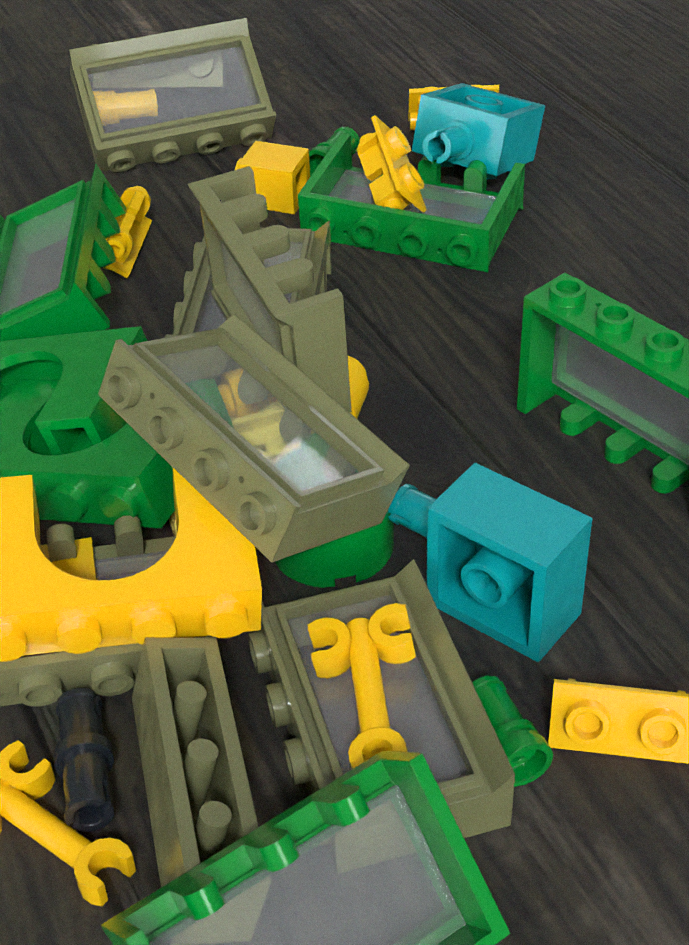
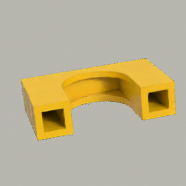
[0,467,262,662]

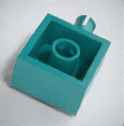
[412,83,545,179]
[388,463,593,663]

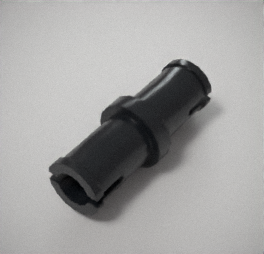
[54,688,114,832]

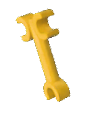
[307,603,416,769]
[0,740,136,907]

